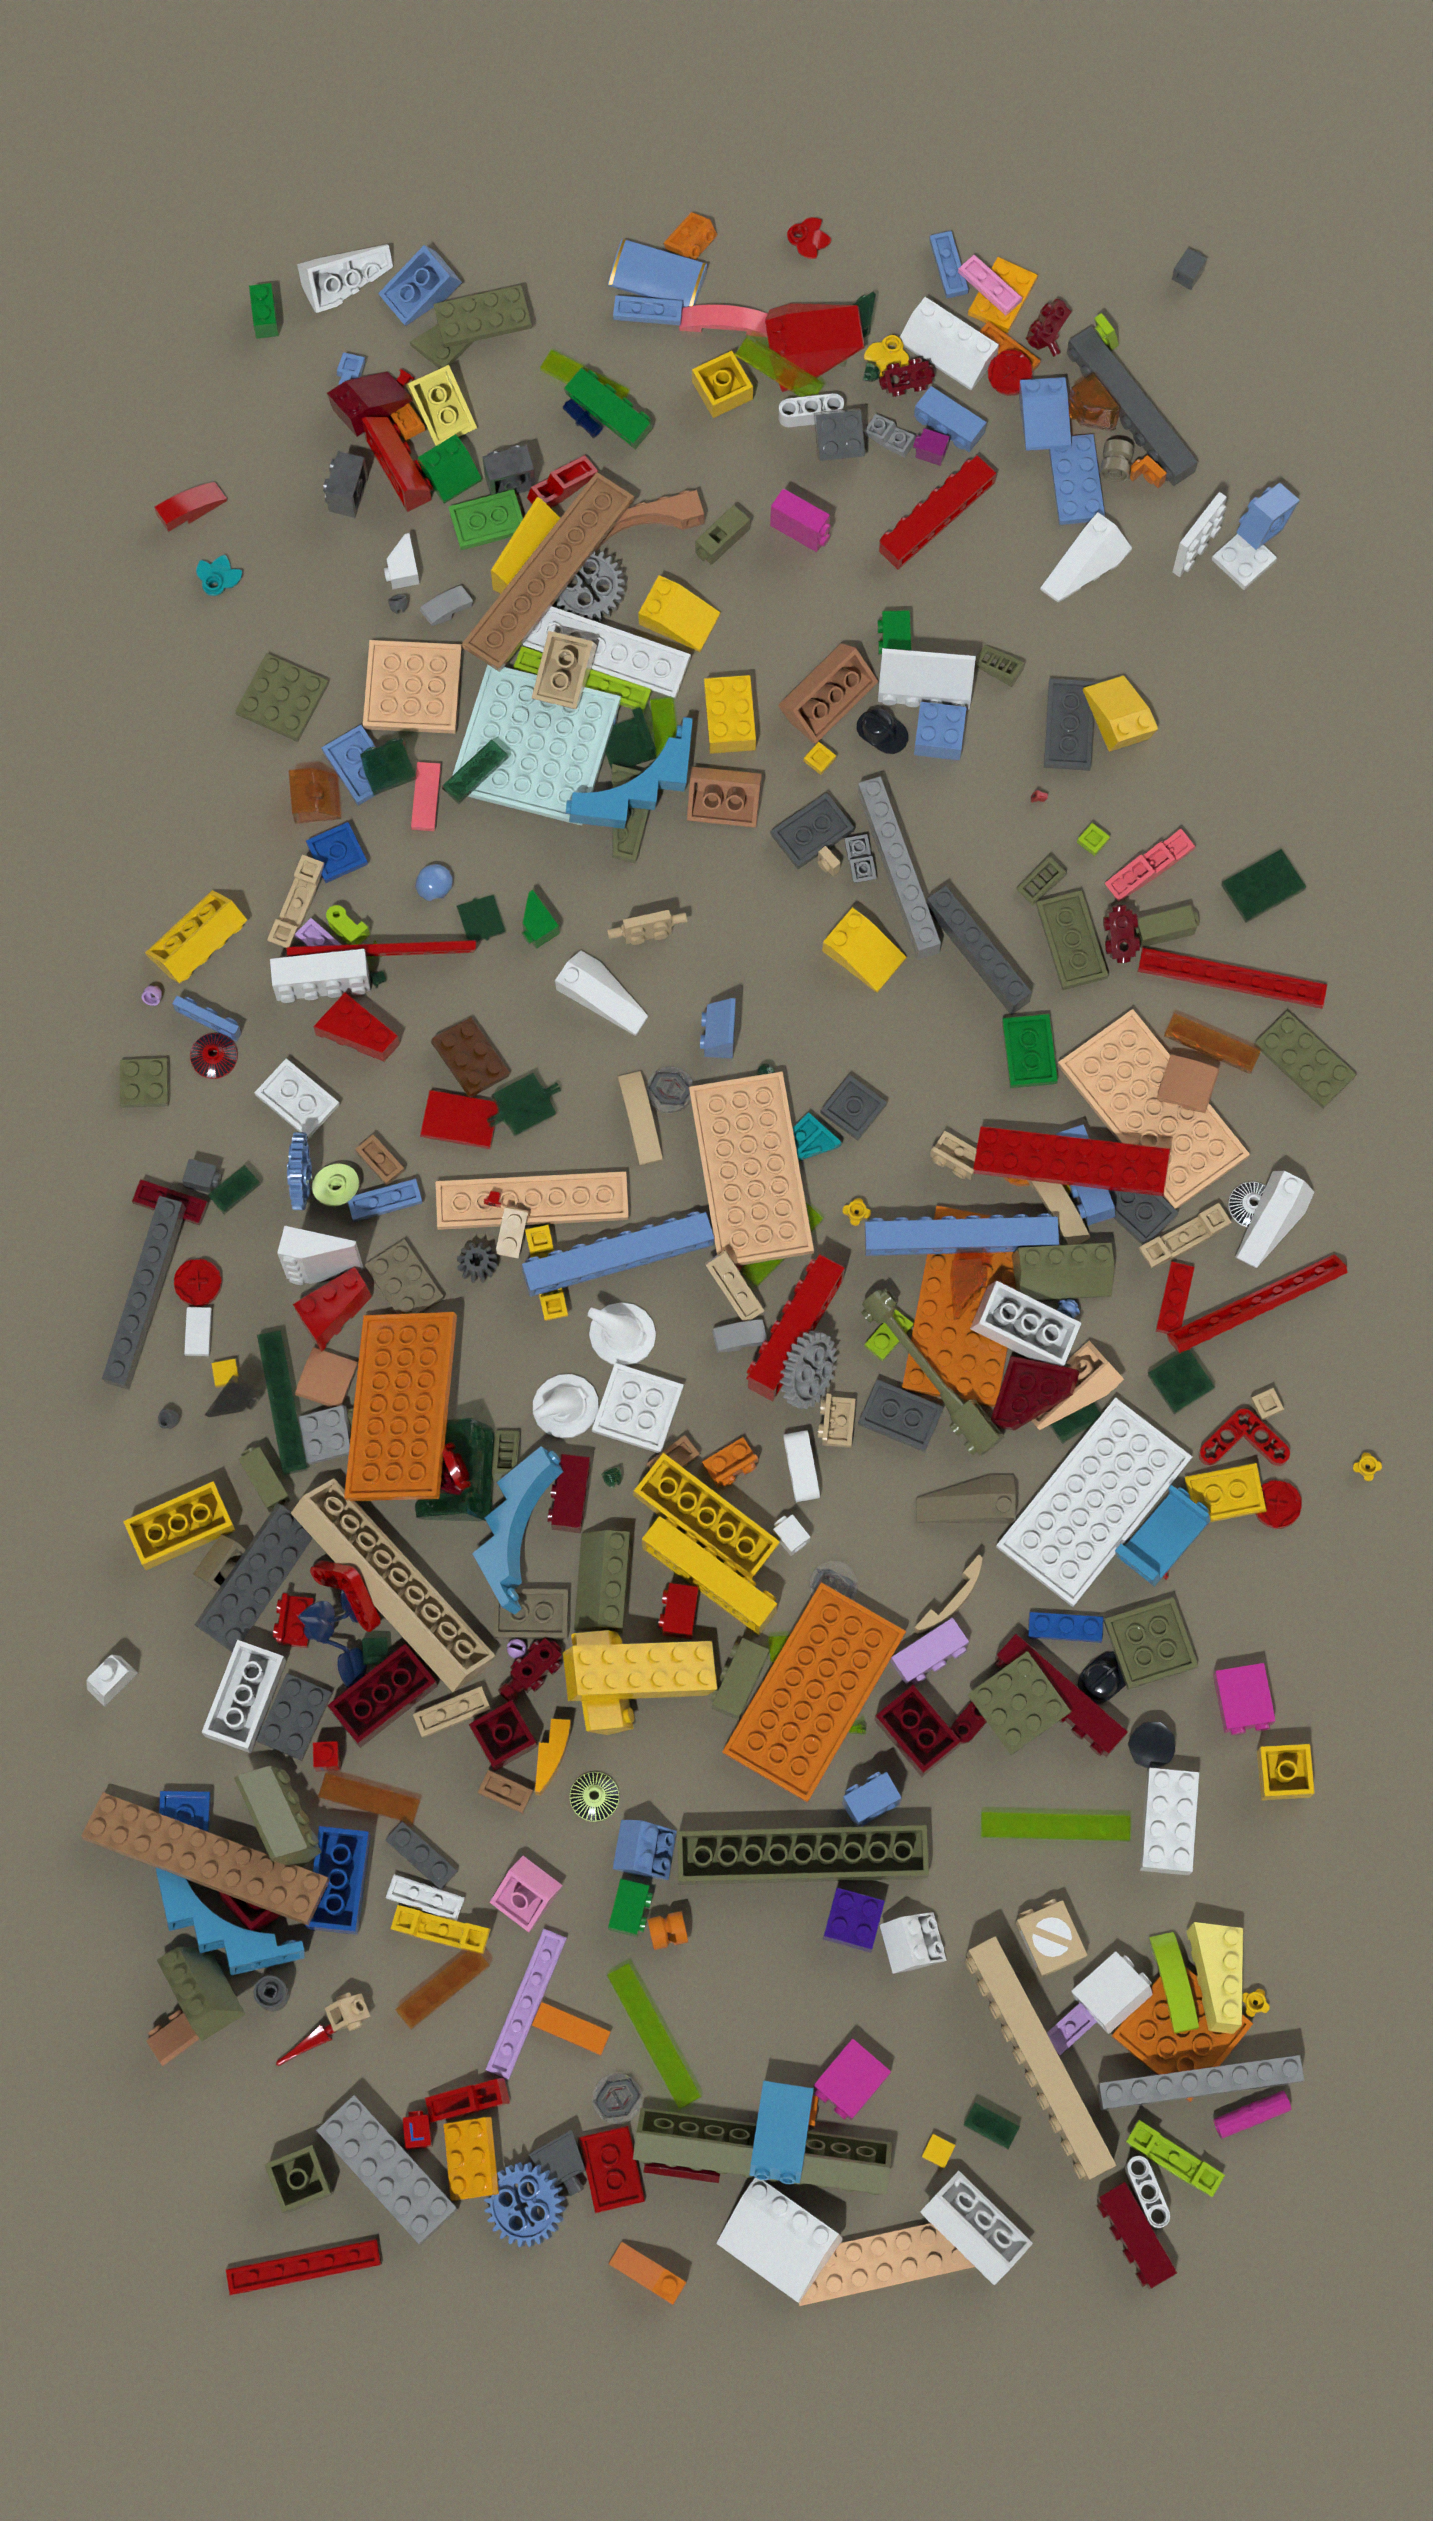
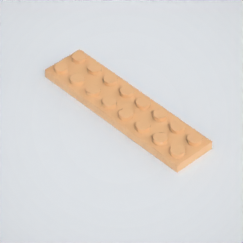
[436,1172,629,1230]
[799,2223,975,2306]

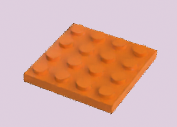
[1111,1967,1253,2102]

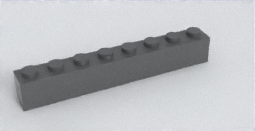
[1067,326,1198,486]
[102,1196,186,1390]

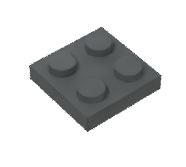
[820,1075,887,1141]

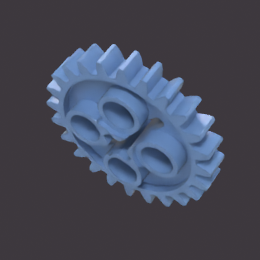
[287,1132,312,1210]
[484,2162,566,2247]

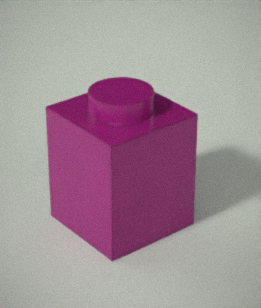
[913,428,950,466]

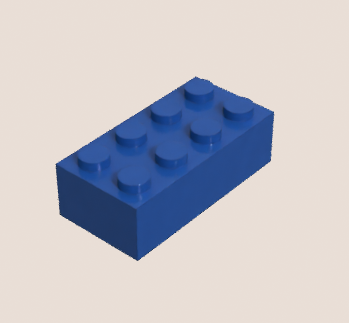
[306,1826,371,1935]

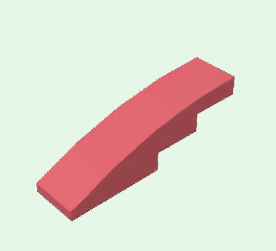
[1104,829,1196,902]

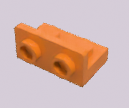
[663,212,717,260]
[702,1437,759,1488]

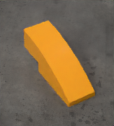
[535,1719,571,1796]

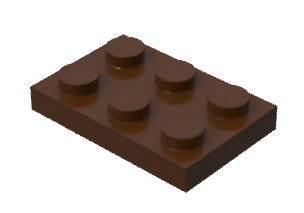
[431,1017,510,1098]

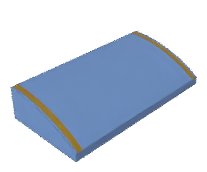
[608,239,707,308]

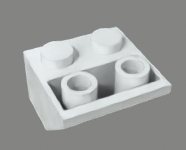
[880,1912,947,1974]

